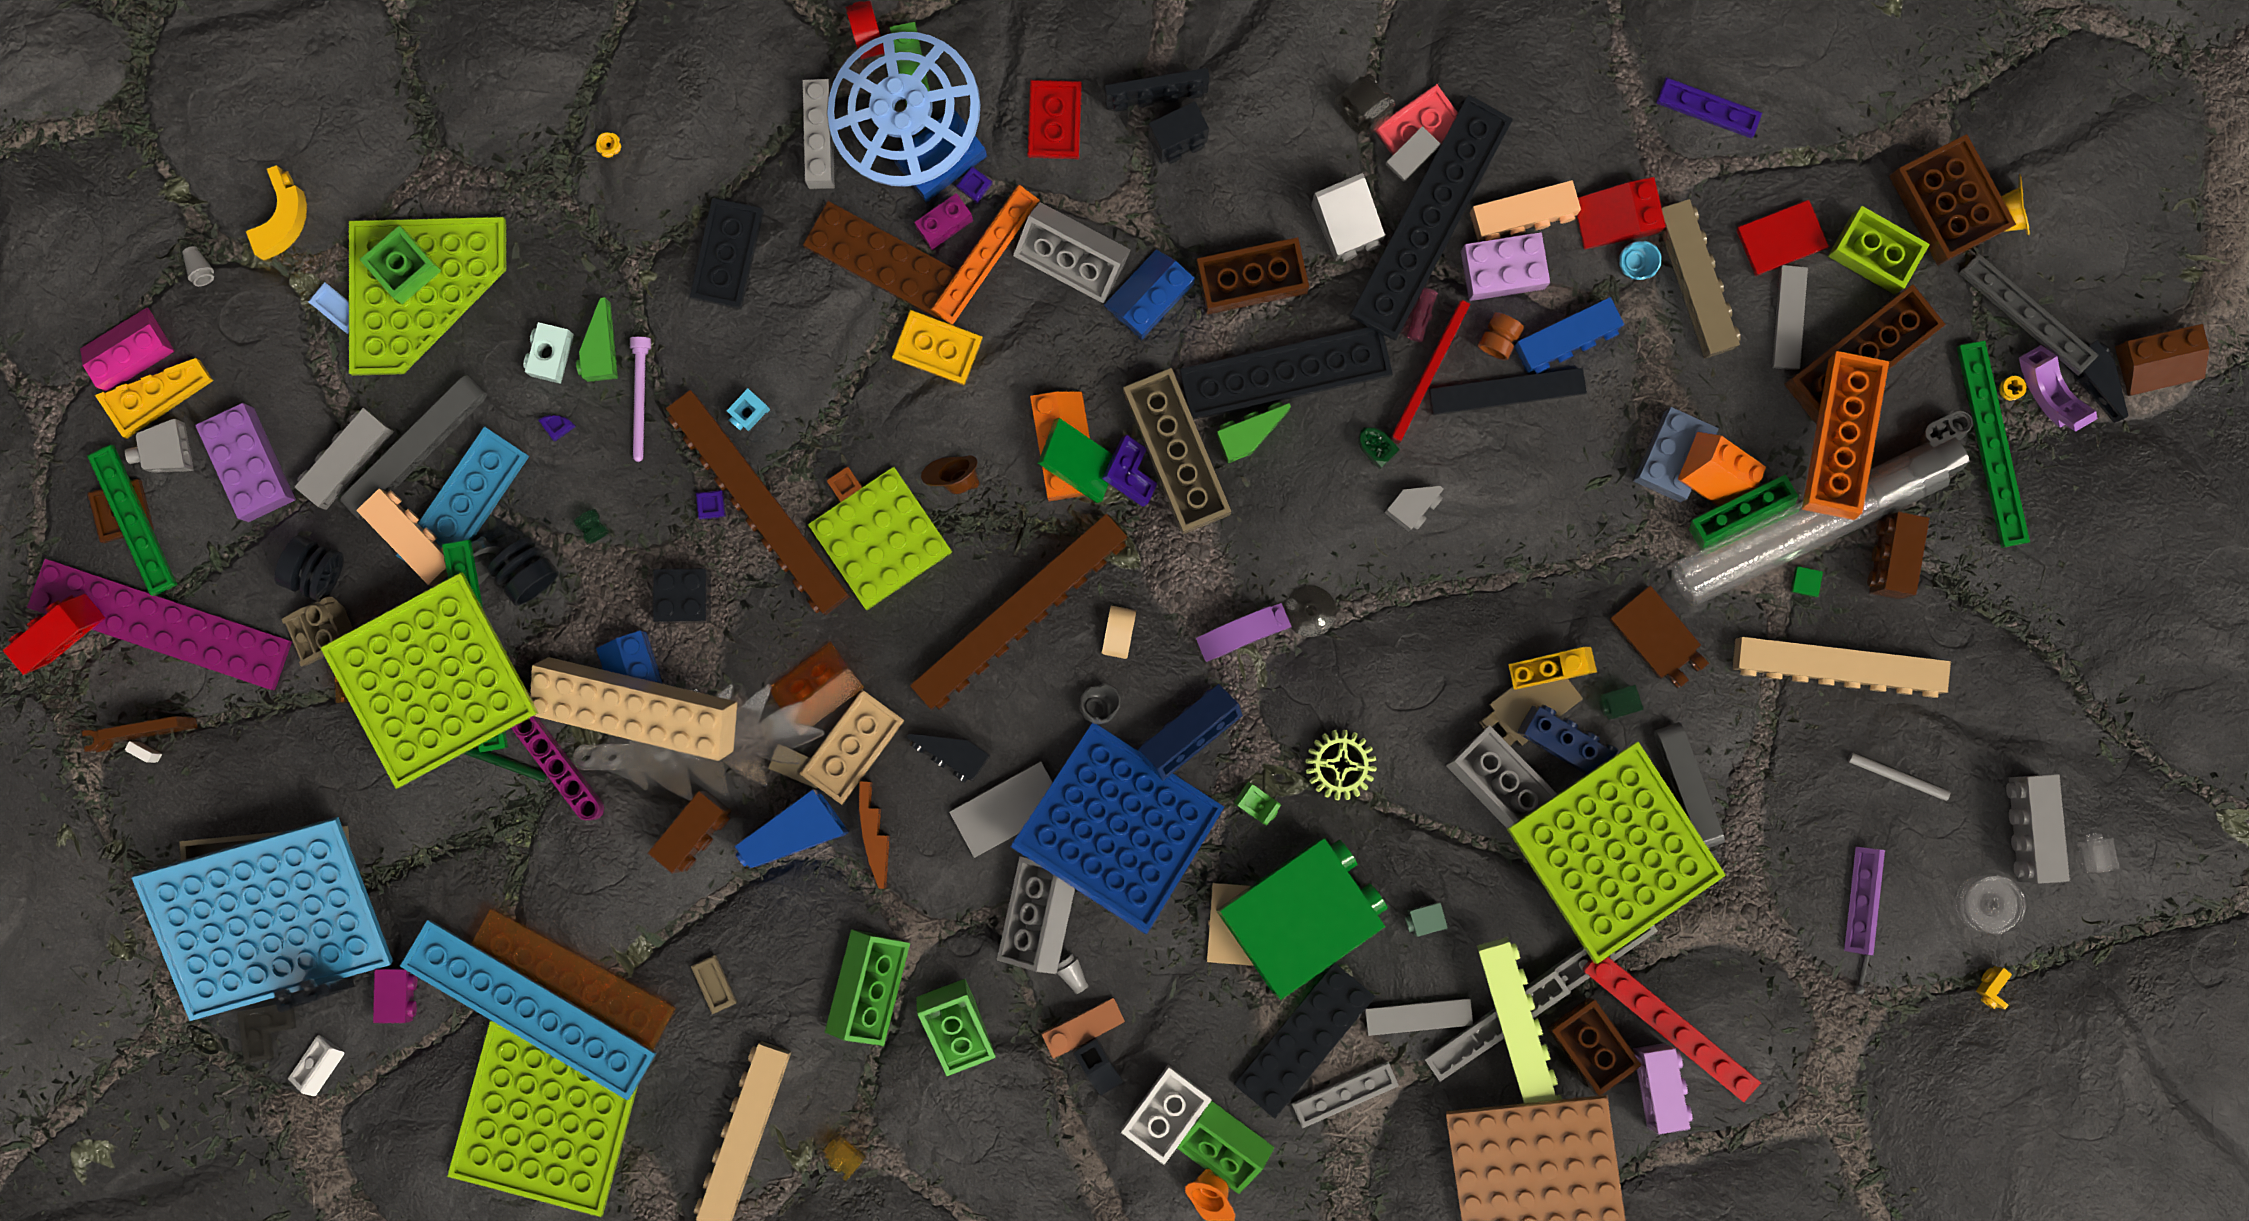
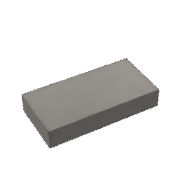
[1386,126,1441,182]

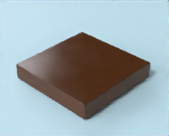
[88,479,154,543]

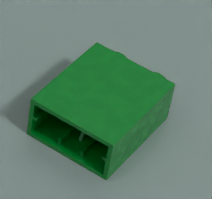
[1216,838,1388,1000]

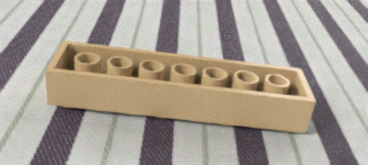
[530,657,737,761]

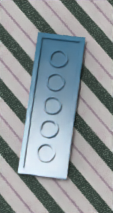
[396,427,529,584]

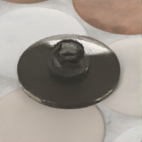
[1285,586,1336,637]

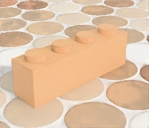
[1470,180,1581,242]
[356,488,448,587]

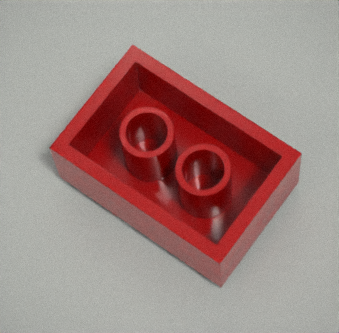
[2,594,105,675]

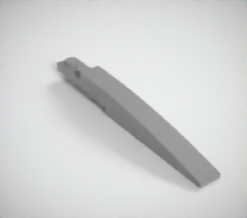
[1425,925,1658,1081]

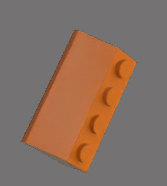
[1030,392,1090,502]

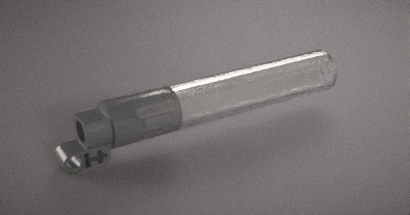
[1672,411,1973,606]

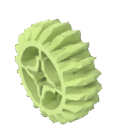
[1305,730,1376,800]

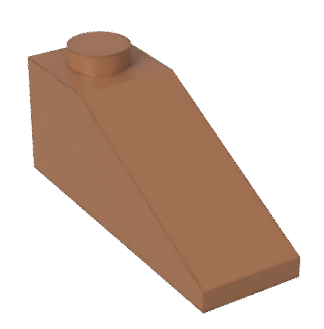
[1042,998,1125,1059]

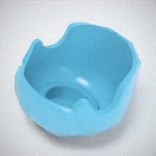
[1619,241,1662,280]

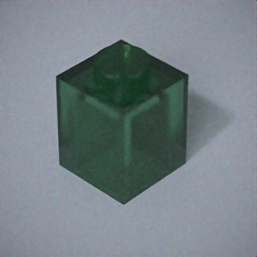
[1599,685,1644,720]

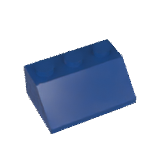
[1104,249,1195,340]
[596,630,663,684]

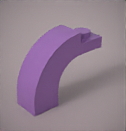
[2019,345,2097,431]
[1196,603,1292,662]

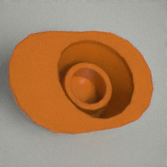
[1185,1169,1235,1221]

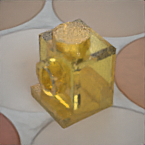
[823,1137,866,1181]

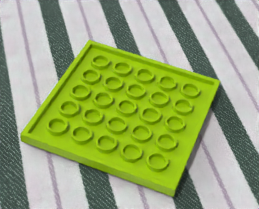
[320,573,538,789]
[1507,742,1726,964]
[447,1020,638,1217]

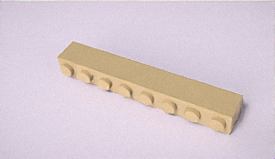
[1733,637,1951,698]
[694,1041,791,1221]

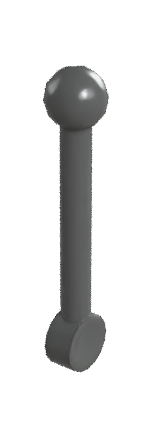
[1854,946,1875,995]

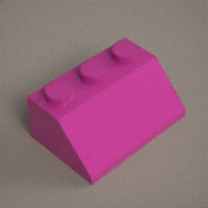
[80,308,175,392]

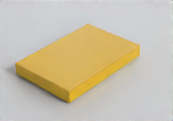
[892,310,983,386]

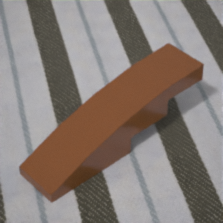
[859,781,890,889]

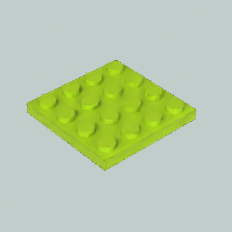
[808,467,953,610]

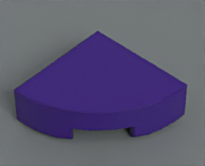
[539,415,576,441]

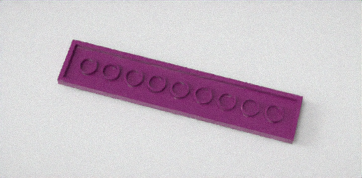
[27,559,292,690]

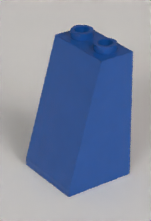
[735,790,849,868]

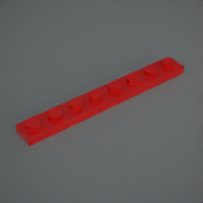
[1582,956,1761,1102]

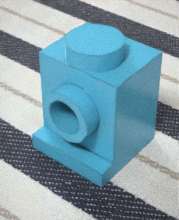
[727,388,770,431]

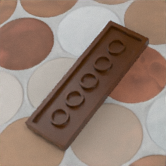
[803,201,957,320]

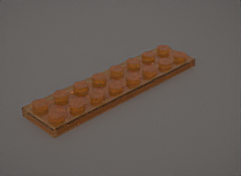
[471,909,677,1051]

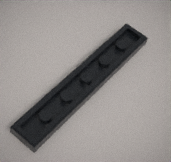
[1429,368,1587,415]

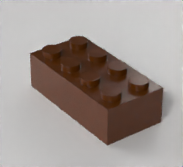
[1196,237,1309,315]

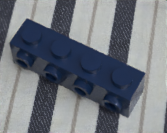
[1139,684,1243,781]
[1517,704,1621,775]

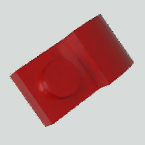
[846,0,884,60]

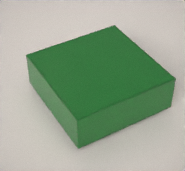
[1791,566,1823,598]

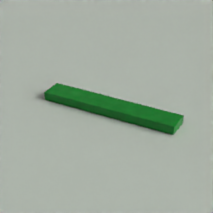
[87,444,178,596]

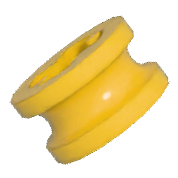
[1999,376,2027,401]

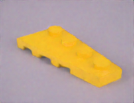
[95,358,213,439]

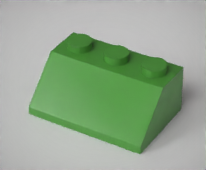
[1177,1101,1275,1194]

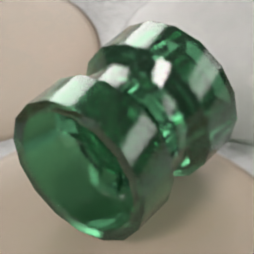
[574,509,610,545]

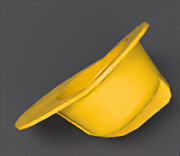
[2001,174,2030,235]

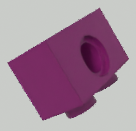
[914,193,973,250]

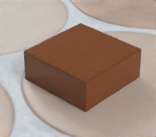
[827,466,863,502]

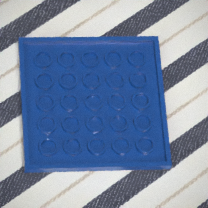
[1011,723,1224,934]

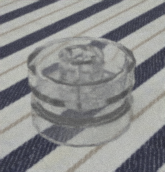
[1955,875,2026,934]

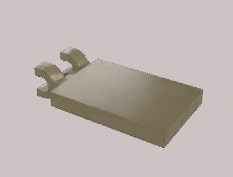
[1478,679,1583,746]

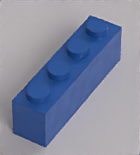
[1514,297,1624,374]

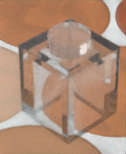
[2077,833,2120,874]

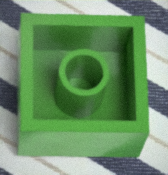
[359,225,442,304]

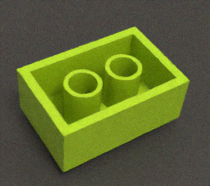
[1828,206,1930,295]

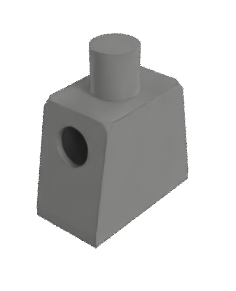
[125,419,194,473]

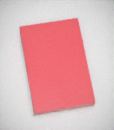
[1374,84,1458,155]

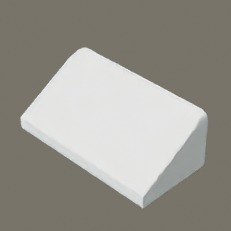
[288,1035,344,1096]

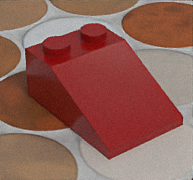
[1577,177,1666,250]

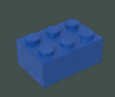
[894,109,987,202]

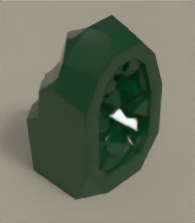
[1358,427,1400,469]

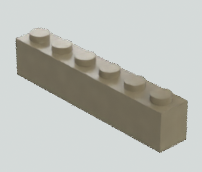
[1661,199,1741,359]

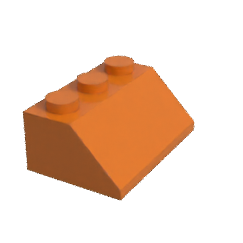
[1678,432,1766,507]

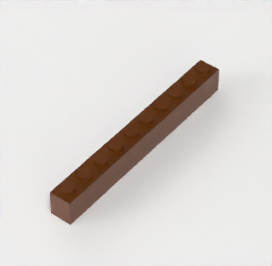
[666,390,850,615]
[910,514,1127,710]

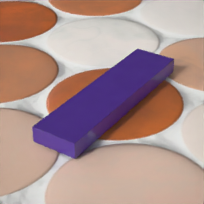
[1656,77,1762,139]

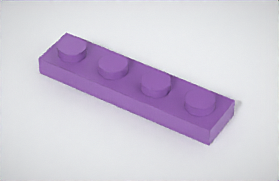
[1844,847,1885,955]

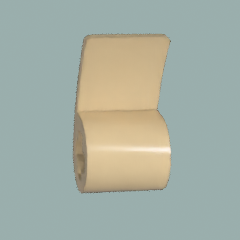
[1102,605,1137,659]

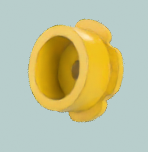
[596,133,621,158]

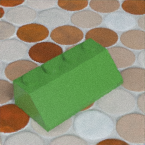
[825,929,910,1046]

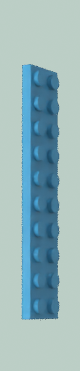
[400,920,657,1100]

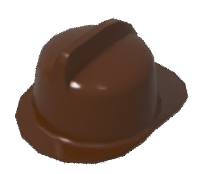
[921,455,979,494]

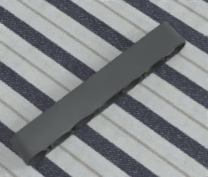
[340,375,487,520]

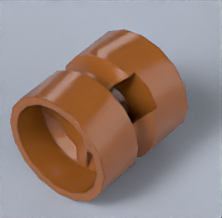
[1478,312,1524,360]

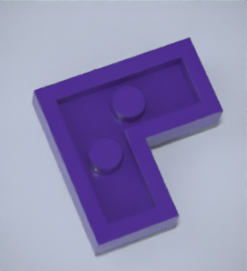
[1102,435,1157,507]

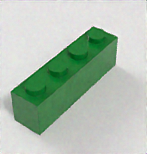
[1689,474,1799,552]

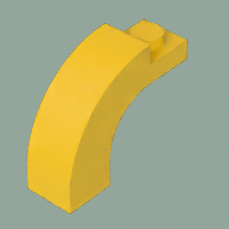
[246,165,307,260]

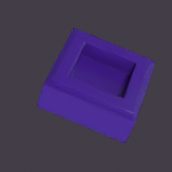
[956,167,993,203]
[696,490,726,520]

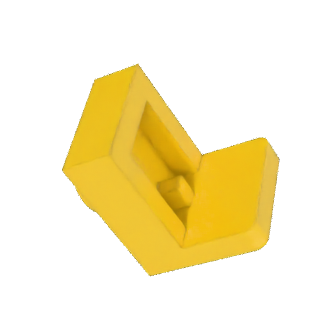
[1976,966,2012,1009]

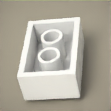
[1121,1064,1212,1165]

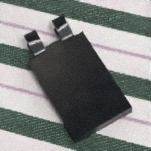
[273,977,355,1013]

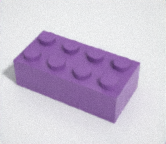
[195,403,296,522]

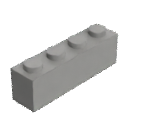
[803,79,835,189]
[295,408,394,510]

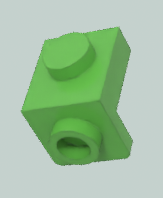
[1234,781,1281,825]

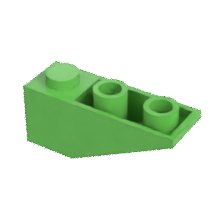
[1216,402,1291,464]

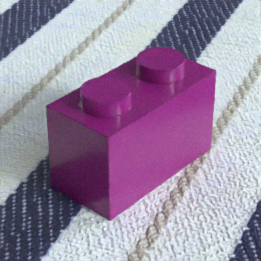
[373,968,418,1023]

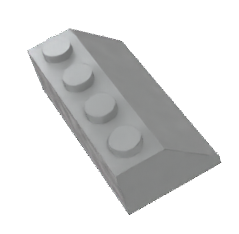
[1013,202,1131,303]
[1446,725,1557,828]

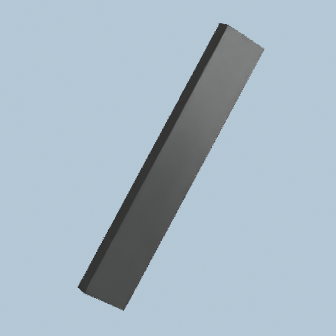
[1959,253,2099,376]

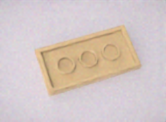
[800,690,904,805]

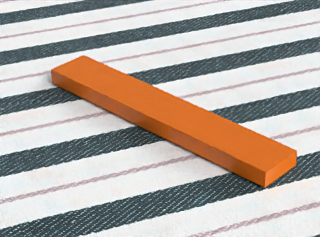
[930,184,1039,325]

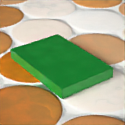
[1038,418,1113,503]

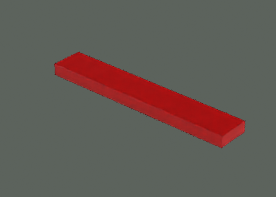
[1390,300,1470,445]

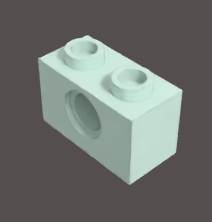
[523,322,574,384]

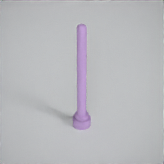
[630,337,651,462]

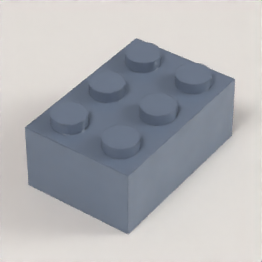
[1633,407,1719,503]

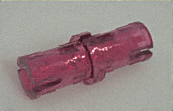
[1407,288,1438,342]

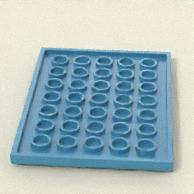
[132,817,393,1021]

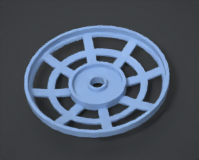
[827,32,981,186]

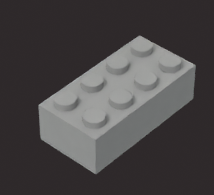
[2006,775,2070,883]
[997,857,1075,974]

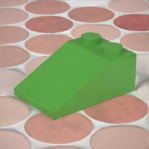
[916,979,996,1076]

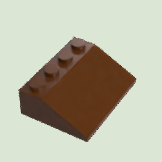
[1889,134,2016,266]

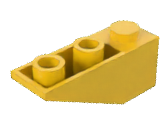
[1508,647,1597,690]

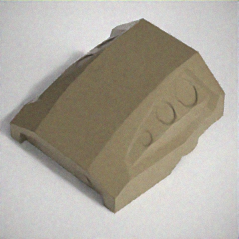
[281,597,353,667]

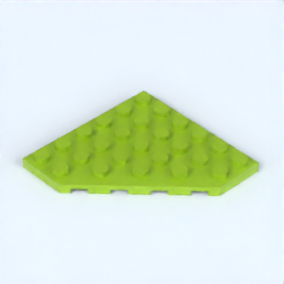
[349,217,506,376]

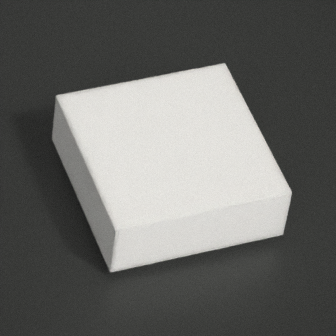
[125,741,162,763]

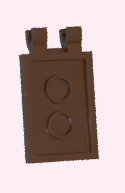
[1609,585,1709,688]
[82,716,198,752]

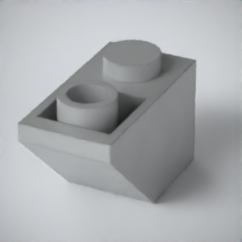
[1385,486,1444,532]

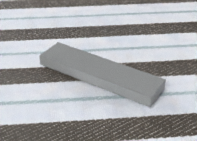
[1772,265,1808,371]
[1365,998,1473,1036]
[1292,1061,1399,1128]

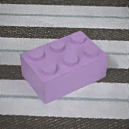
[1461,232,1550,301]
[1633,1043,1692,1134]

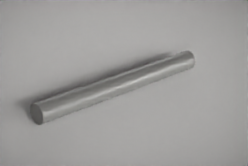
[1848,753,1951,801]

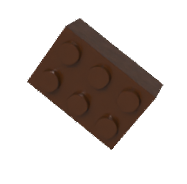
[1867,512,1930,599]
[648,791,731,873]
[1547,997,1642,1096]

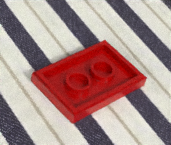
[1028,80,1082,159]
[1736,200,1829,276]

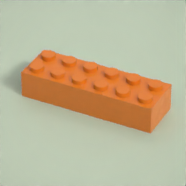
[1802,351,1889,520]

